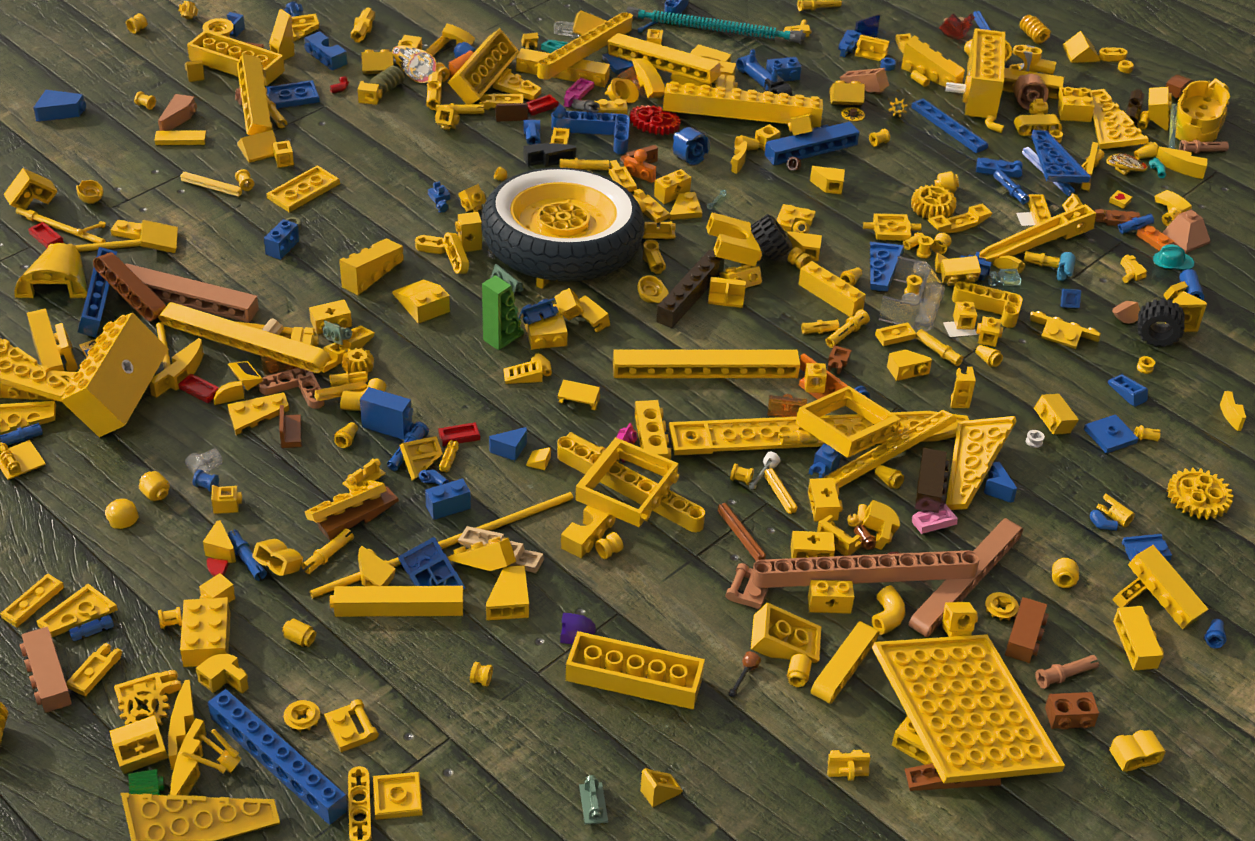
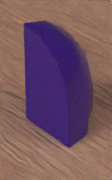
[560,613,596,644]

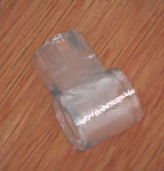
[185,448,223,475]

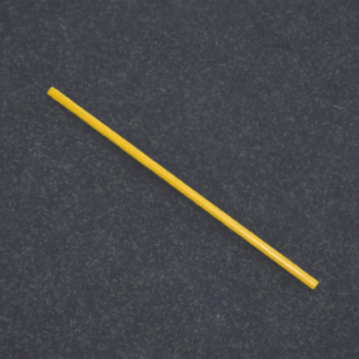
[310,492,573,598]

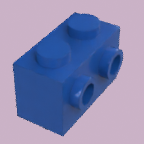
[766,57,801,81]
[425,478,471,520]

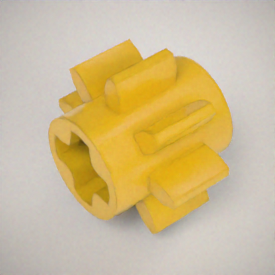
[178,1,198,19]
[889,98,908,118]
[1029,98,1048,115]

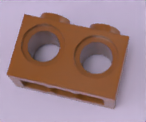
[1045,692,1099,729]

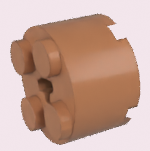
[1013,74,1048,110]

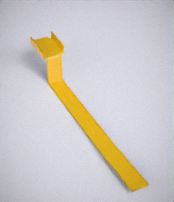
[1081,142,1098,190]

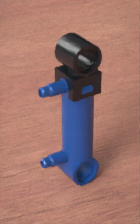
[736,49,792,96]

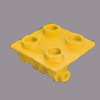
[0,440,46,480]

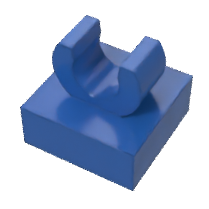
[428,181,451,204]
[1060,289,1081,308]

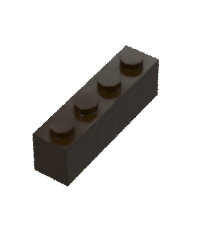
[915,448,949,513]

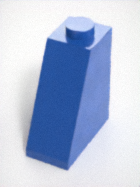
[33,90,86,121]

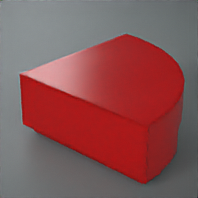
[207,558,229,577]

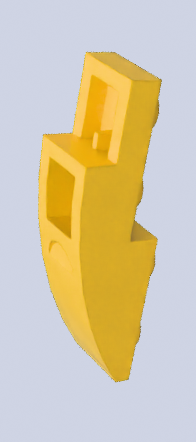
[149,338,204,398]

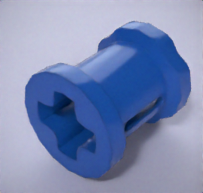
[192,469,220,492]

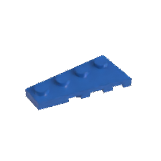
[870,242,904,291]

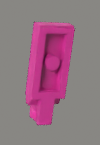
[564,78,594,108]

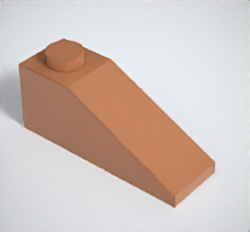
[840,68,889,94]
[158,94,197,131]

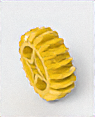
[911,185,957,219]

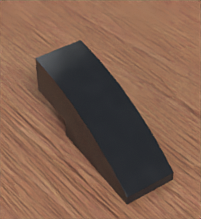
[523,143,576,167]

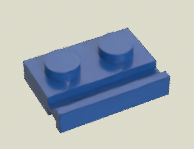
[1122,534,1172,561]

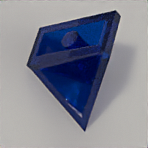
[855,13,881,38]

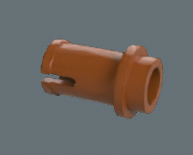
[854,525,876,550]

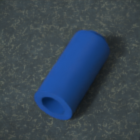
[1179,269,1204,300]

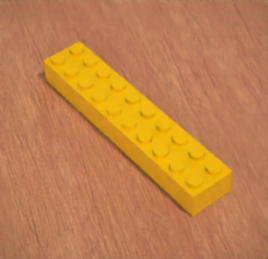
[663,81,823,127]

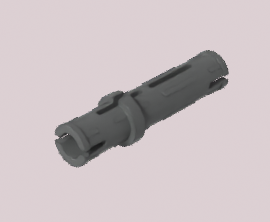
[572,99,600,112]

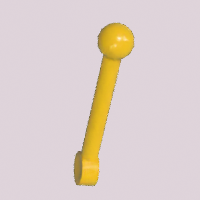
[76,221,106,235]

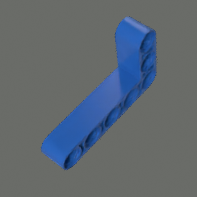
[551,111,630,154]

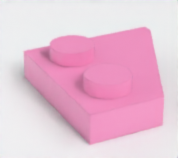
[912,503,958,534]

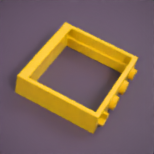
[795,386,901,458]
[575,437,680,527]

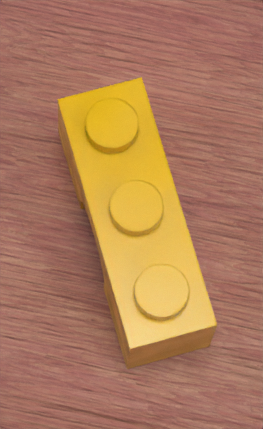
[561,505,616,558]

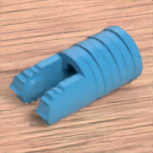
[1057,252,1076,281]

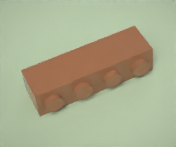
[19,626,72,713]

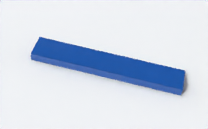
[911,99,988,153]

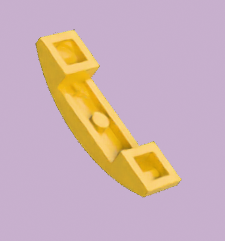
[928,203,992,233]

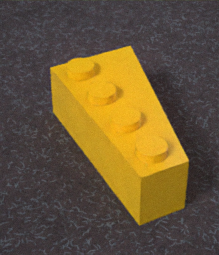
[901,35,965,87]
[339,238,404,295]

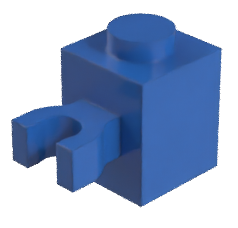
[809,443,841,478]

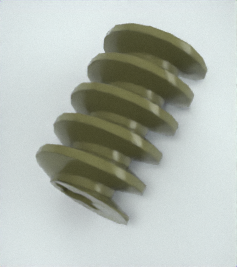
[370,66,405,96]

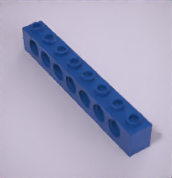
[208,689,348,825]

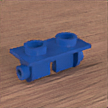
[519,298,558,325]

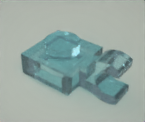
[988,269,1021,286]

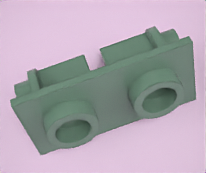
[491,264,524,294]
[323,321,352,345]
[579,775,608,825]

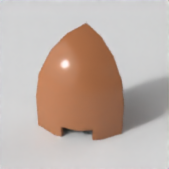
[1112,301,1140,324]

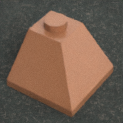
[1163,210,1210,253]

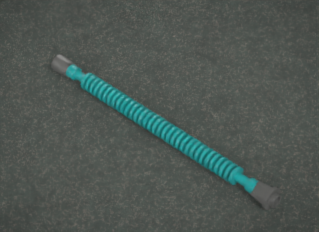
[626,6,806,45]

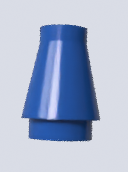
[1204,619,1227,648]

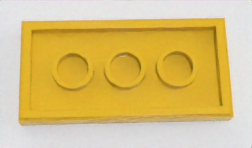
[266,165,340,213]

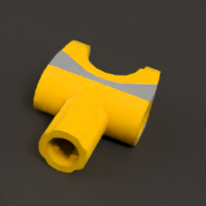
[1009,45,1057,75]

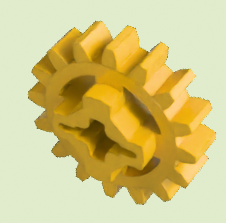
[118,682,170,726]

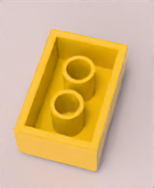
[180,597,230,667]

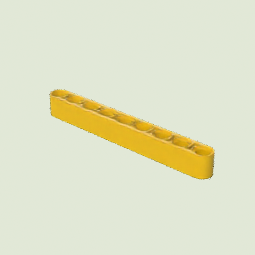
[557,436,705,532]

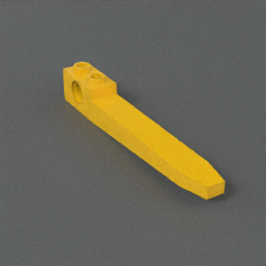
[979,204,1096,263]

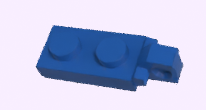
[838,30,861,57]

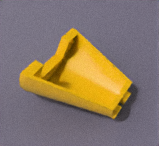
[14,243,88,298]

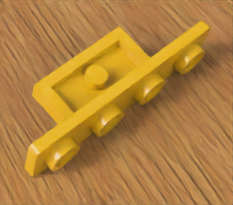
[1030,311,1101,349]

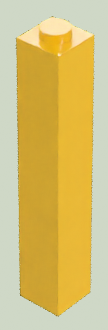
[330,586,463,617]

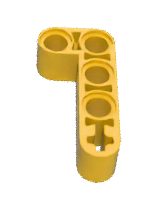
[952,281,1023,328]

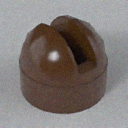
[787,157,801,170]

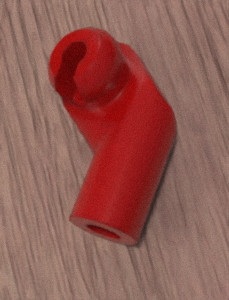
[330,76,349,93]

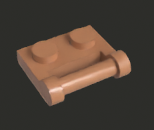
[725,563,769,609]

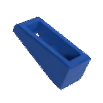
[1108,374,1148,407]

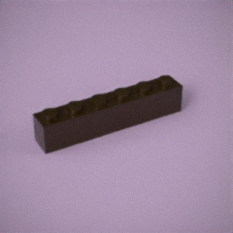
[656,249,724,328]

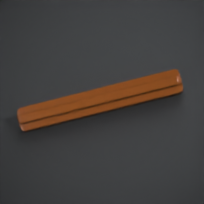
[717,503,766,561]

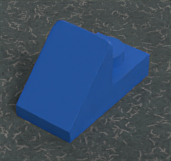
[984,461,1017,503]

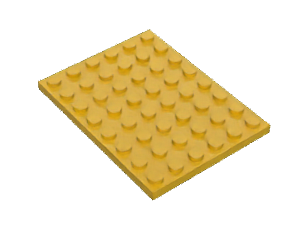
[872,634,1065,783]

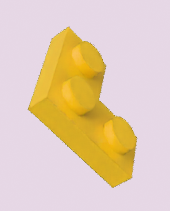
[777,204,816,232]

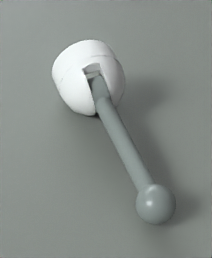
[749,452,781,490]

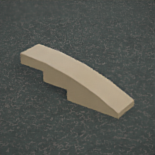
[458,526,544,573]

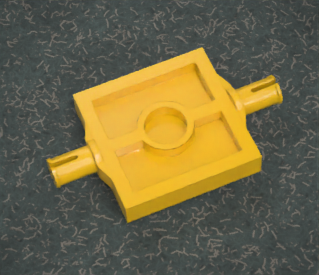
[863,214,921,241]

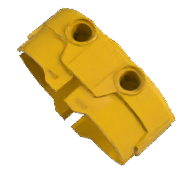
[1169,81,1230,142]

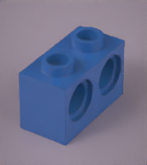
[264,219,300,260]

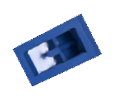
[489,427,527,461]

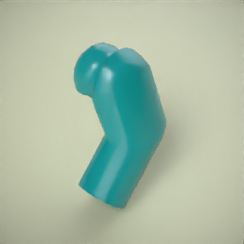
[1149,158,1166,178]

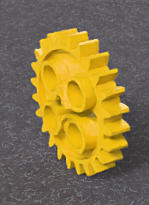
[1167,468,1234,520]

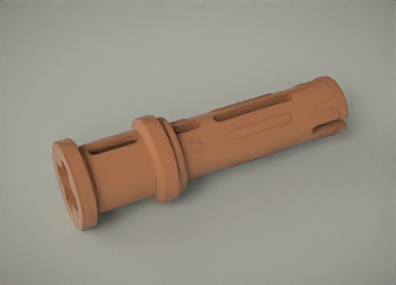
[1179,140,1229,154]
[1036,655,1099,689]

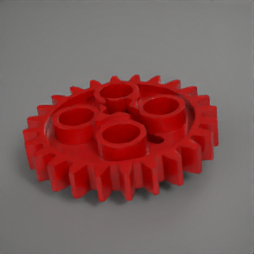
[629,105,681,135]

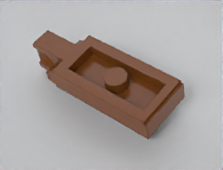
[1095,209,1140,226]

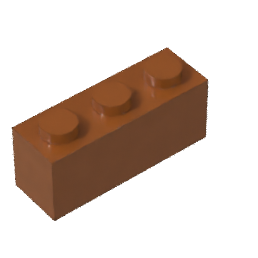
[1005,597,1049,663]

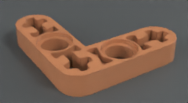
[259,368,325,409]

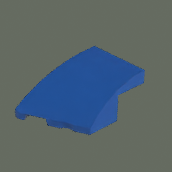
[398,537,465,589]

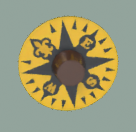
[841,107,865,121]

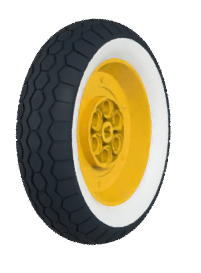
[481,168,644,281]

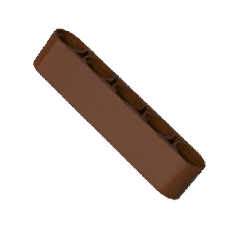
[93,252,166,321]

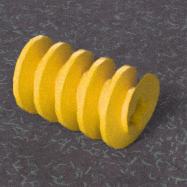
[1020,15,1051,44]

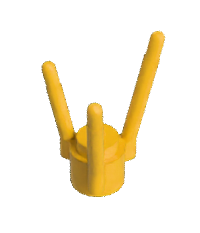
[181,729,242,773]

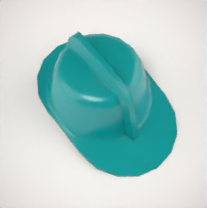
[1153,244,1194,270]

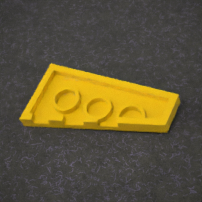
[0,401,56,435]
[305,479,387,523]

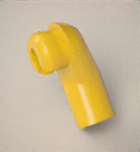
[985,115,1004,133]
[531,353,552,376]
[847,504,868,528]

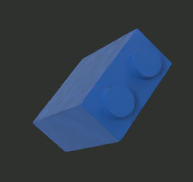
[360,387,414,440]

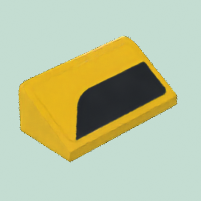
[228,361,263,391]

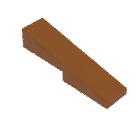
[317,486,399,541]
[905,763,1001,791]

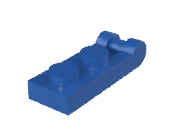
[976,158,1023,178]

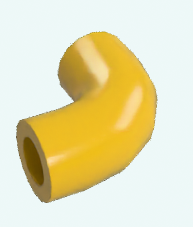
[340,378,387,411]
[872,585,905,635]

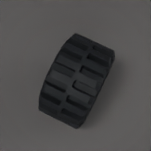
[751,214,792,261]
[1138,299,1185,347]

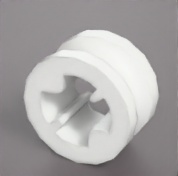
[1026,430,1045,448]

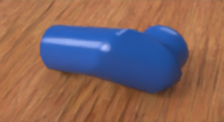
[419,470,449,485]
[1090,510,1118,531]

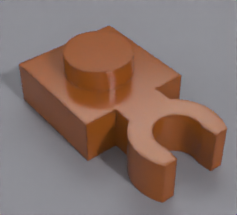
[827,345,852,374]

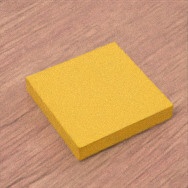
[140,220,178,253]
[373,772,423,820]

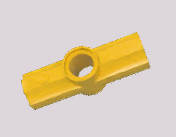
[351,8,375,43]
[426,72,442,110]

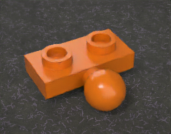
[624,149,656,183]

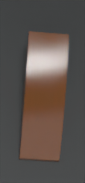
[1166,75,1194,98]

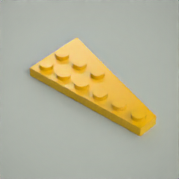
[1091,89,1148,149]

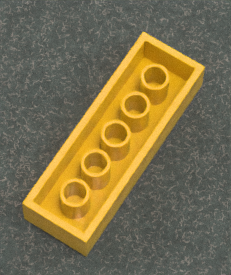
[448,29,520,105]
[187,30,285,86]
[565,631,705,710]

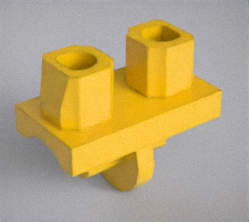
[827,750,871,781]

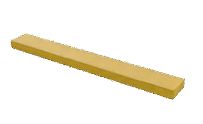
[824,410,956,488]

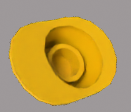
[605,78,639,103]

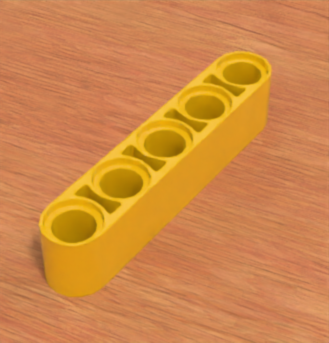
[811,621,880,704]

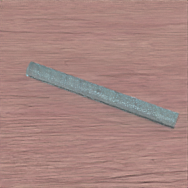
[1168,104,1178,149]

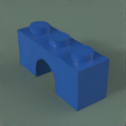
[304,31,347,70]

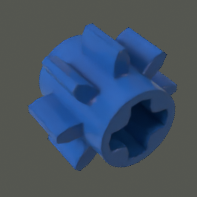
[284,1,304,17]

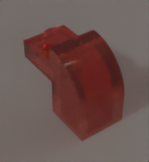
[939,13,975,39]

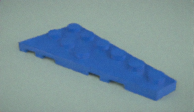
[1031,130,1091,184]

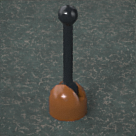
[728,651,761,697]

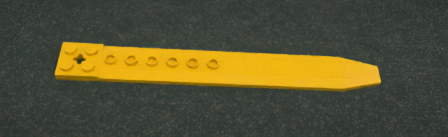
[669,411,969,455]

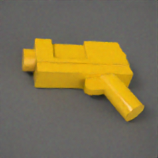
[783,20,812,37]
[1120,255,1147,283]

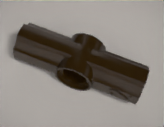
[1126,89,1145,126]

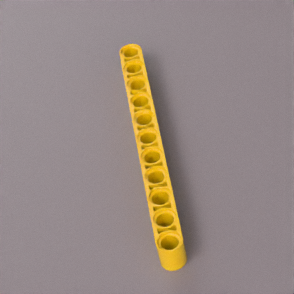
[537,12,633,80]
[158,302,330,373]

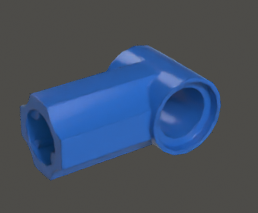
[523,120,541,145]

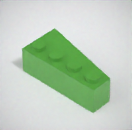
[482,275,524,350]

